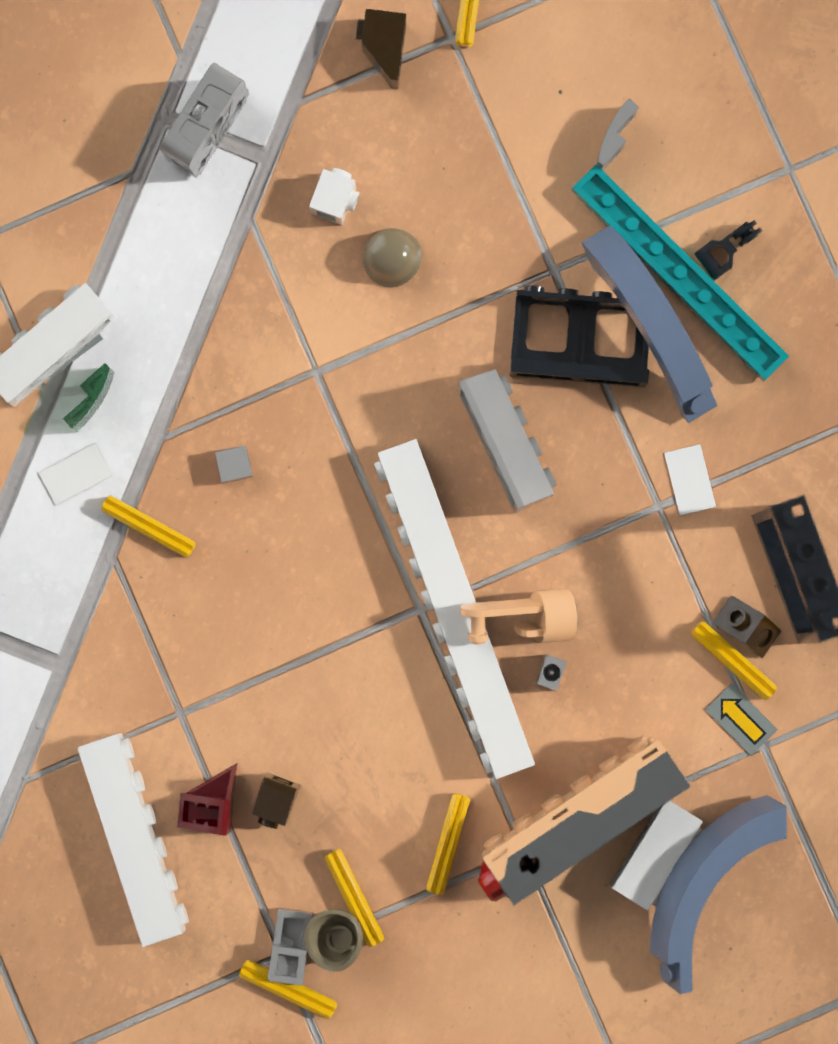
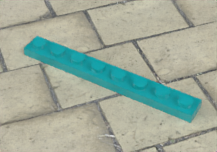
[571,164,789,382]

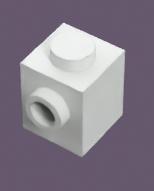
[309,168,360,225]

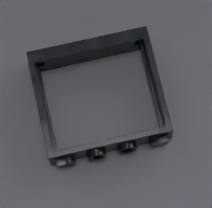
[751,495,838,644]

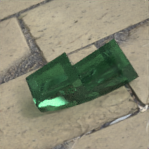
[63,363,115,432]

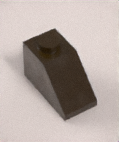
[356,9,407,89]
[252,773,301,829]

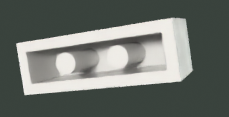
[610,801,703,911]

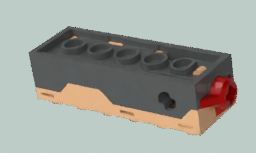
[478,736,690,905]

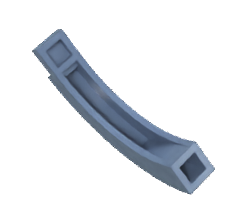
[581,225,717,423]
[650,795,787,994]

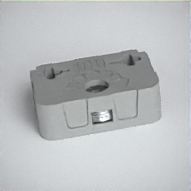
[160,62,249,178]

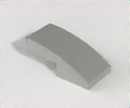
[597,98,639,171]
[268,908,313,986]

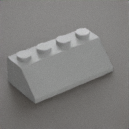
[458,369,557,513]

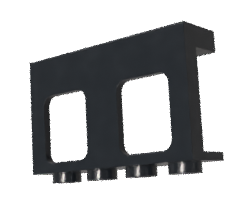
[509,285,649,387]

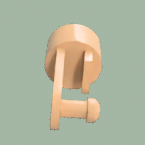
[460,589,578,645]

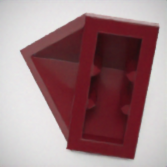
[177,763,237,835]

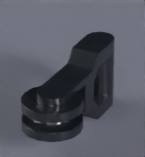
[694,220,763,281]

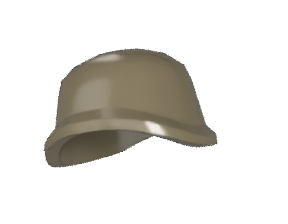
[362,228,422,287]
[304,909,363,972]

